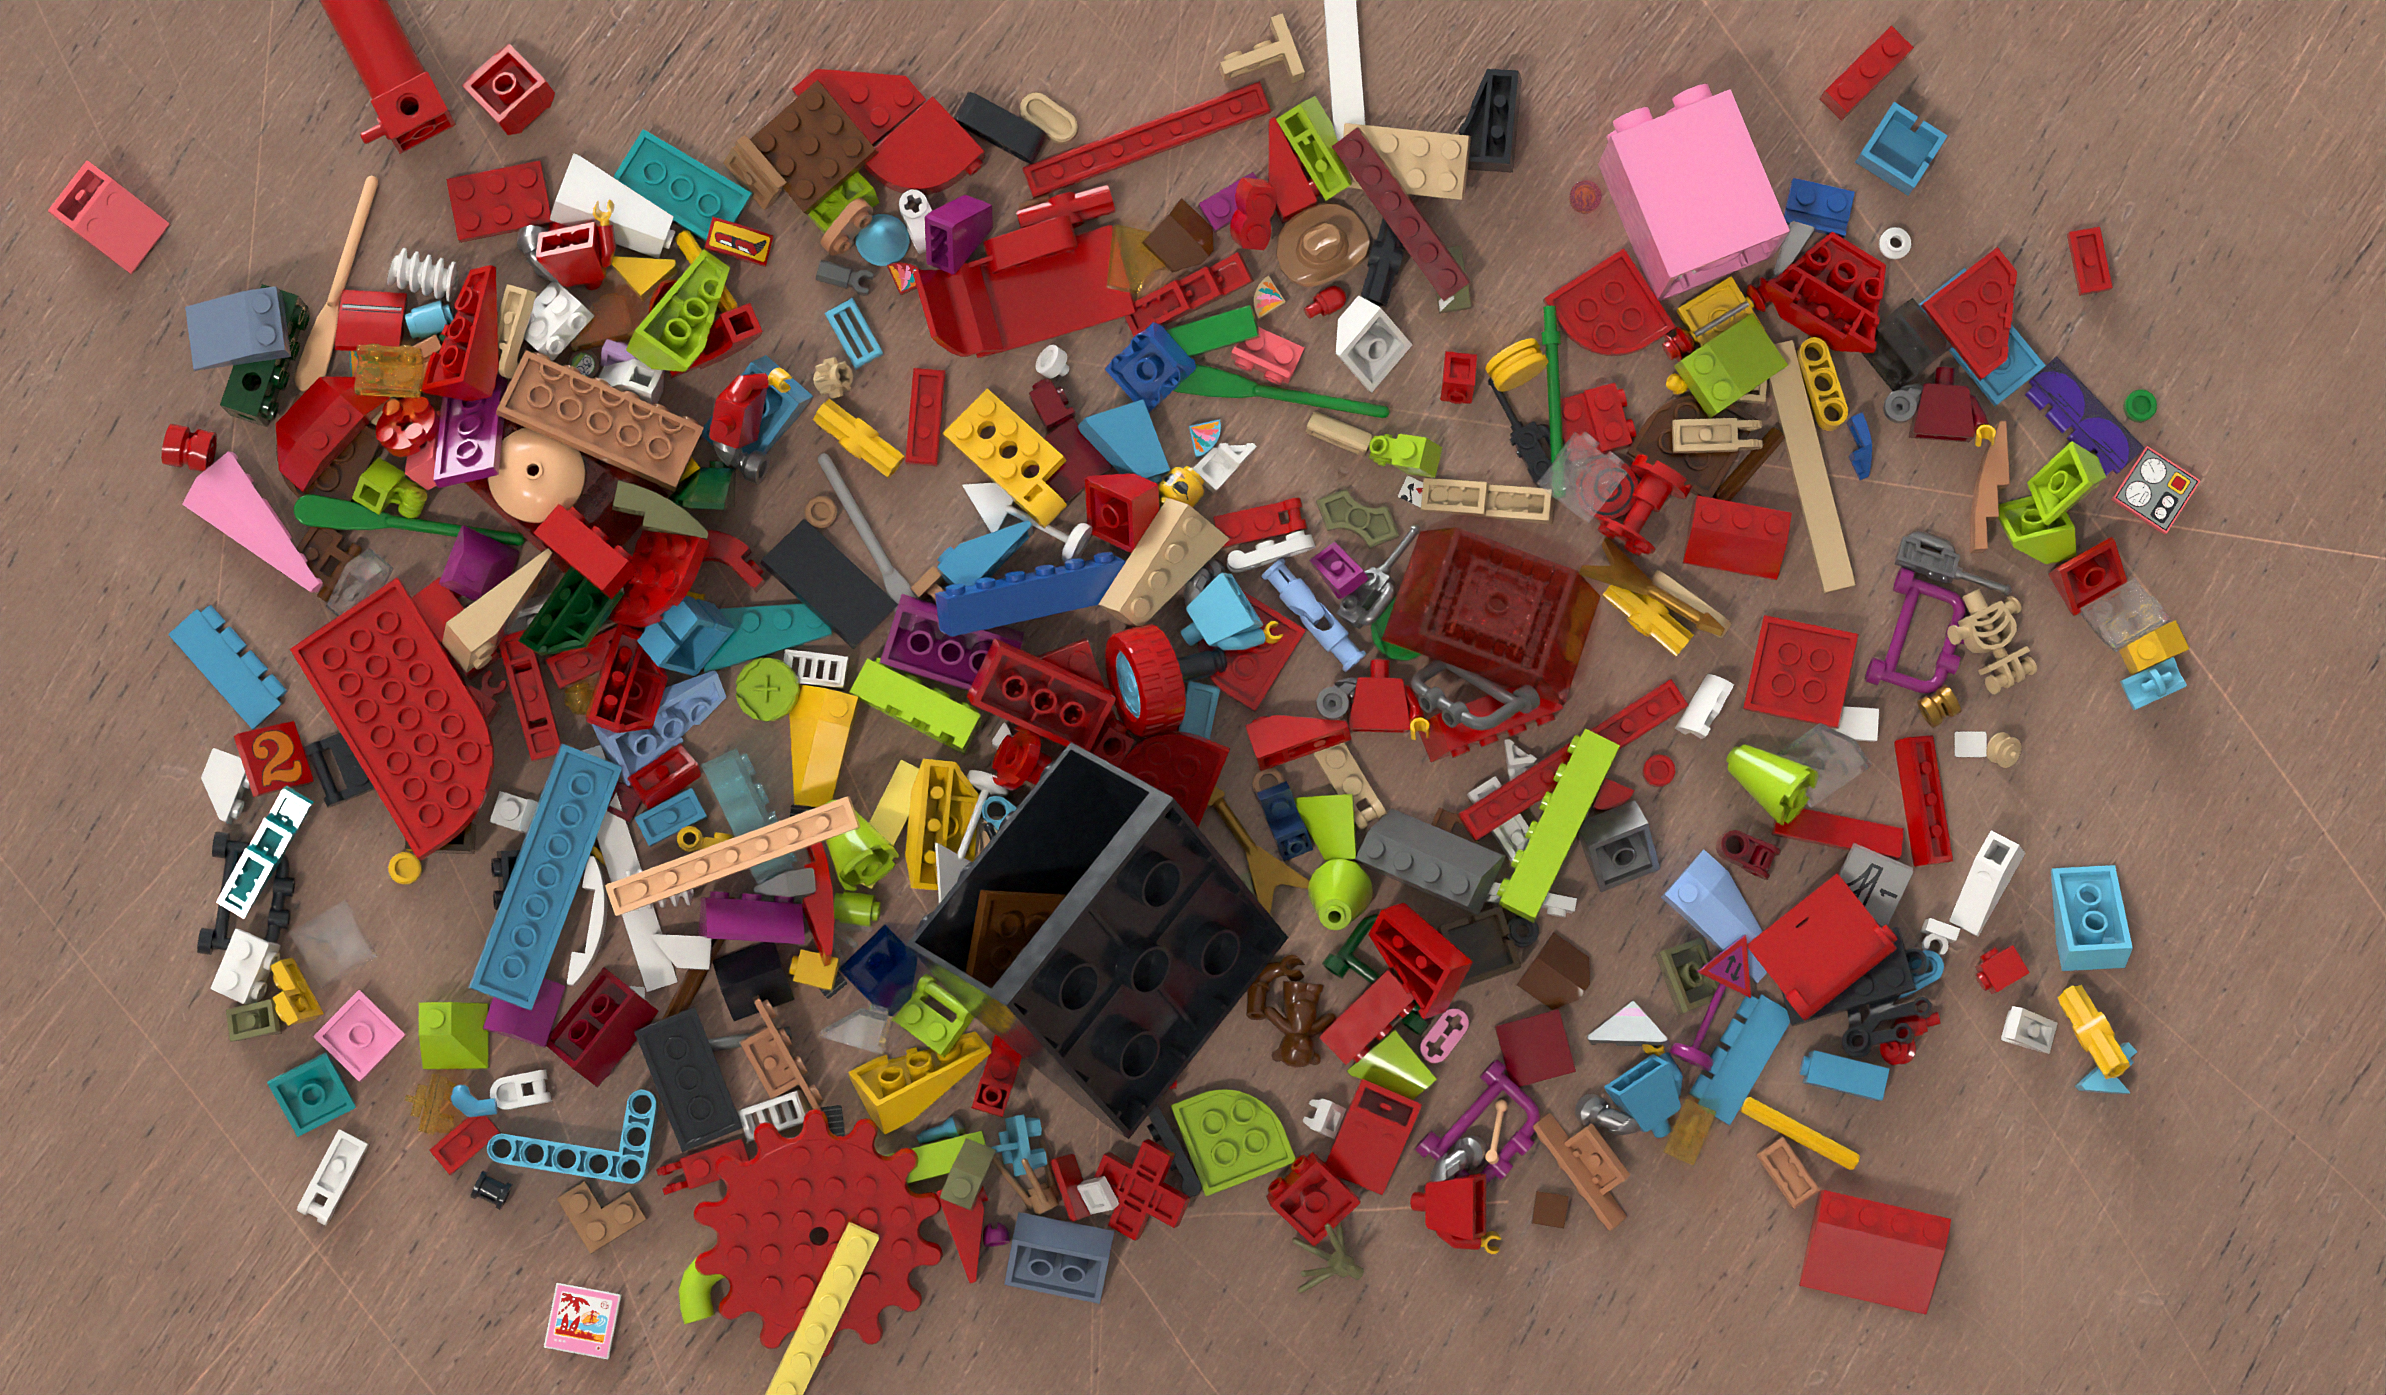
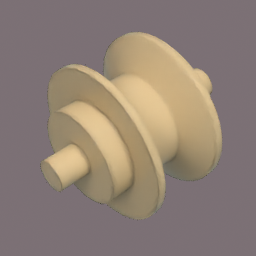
[1986,732,2021,768]

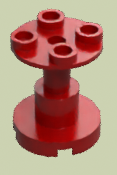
[1597,454,1693,556]
[992,726,1052,790]

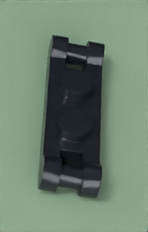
[1147,1105,1201,1197]

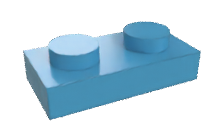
[634,788,707,847]

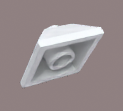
[1336,295,1412,392]

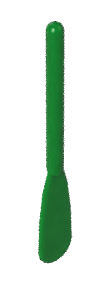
[1173,364,1390,418]
[294,494,525,546]

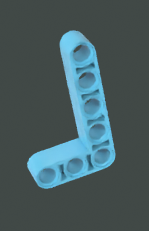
[487,1090,659,1184]

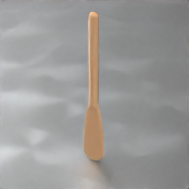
[294,176,378,392]

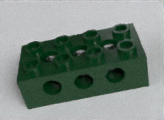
[220,284,310,427]

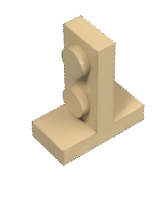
[1219,13,1305,83]

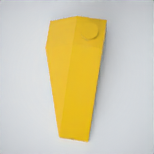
[789,684,860,808]
[848,1031,991,1134]

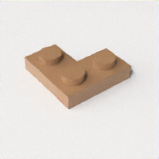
[557,1181,647,1254]

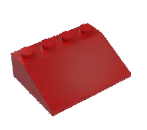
[1799,1190,1951,1315]

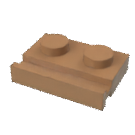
[723,135,787,210]

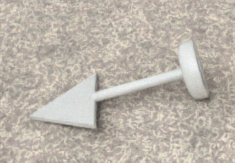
[962,483,1092,563]
[935,770,1009,904]

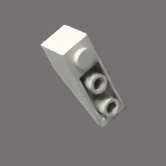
[1949,830,2025,937]

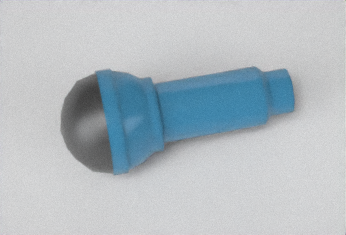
[916,1116,966,1144]

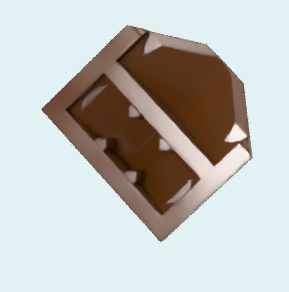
[1142,198,1214,273]
[1517,932,1590,1010]

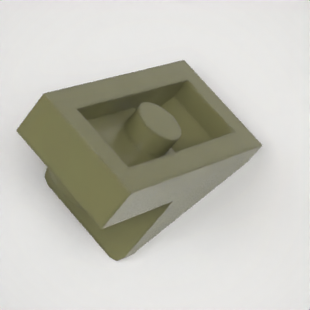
[226,999,282,1042]

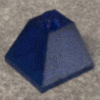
[838,924,918,1020]

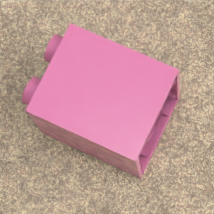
[1598,84,1790,302]

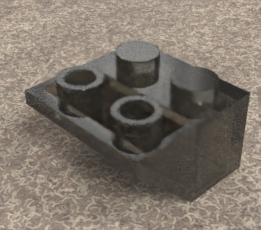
[1862,298,1953,392]

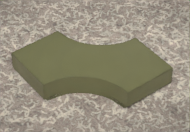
[1316,489,1399,549]

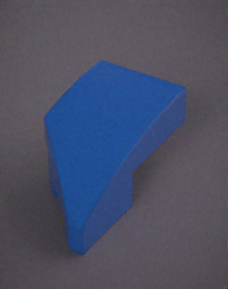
[1846,413,1872,481]

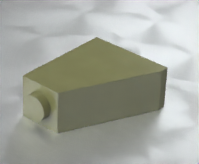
[940,1138,997,1211]

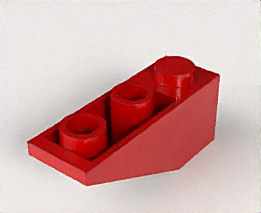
[1268,117,1320,224]

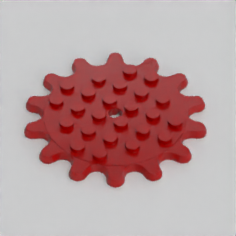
[694,1109,943,1358]

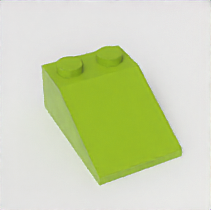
[1674,313,1788,419]

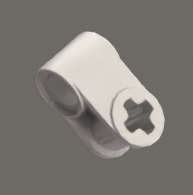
[899,190,932,254]

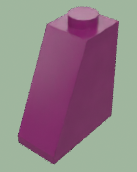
[924,194,993,275]

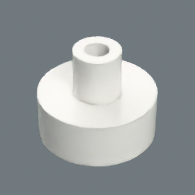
[1036,345,1069,379]

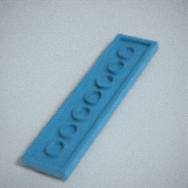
[469,744,622,1010]

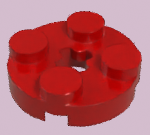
[375,396,440,457]

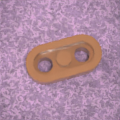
[821,198,873,255]

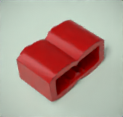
[1230,177,1277,251]

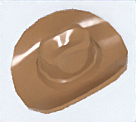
[1276,203,1371,287]

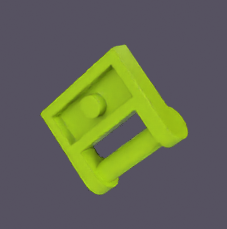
[893,974,975,1058]

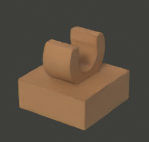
[910,566,945,603]

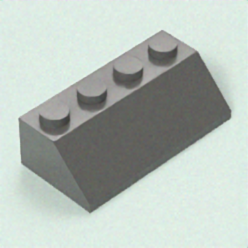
[1355,809,1505,915]

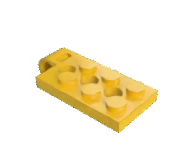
[943,388,1067,529]

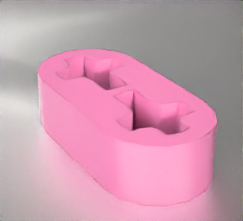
[1419,1008,1469,1064]

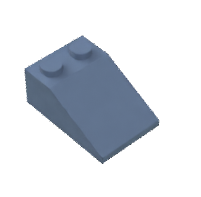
[185,286,291,371]

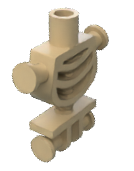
[1947,589,2037,694]

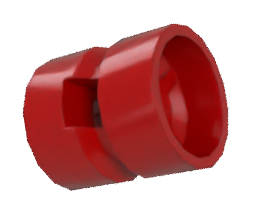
[161,424,217,472]

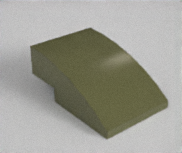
[612,481,708,540]

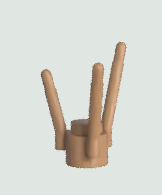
[992,1139,1060,1215]

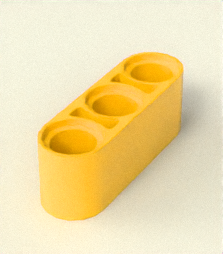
[1796,337,1848,431]

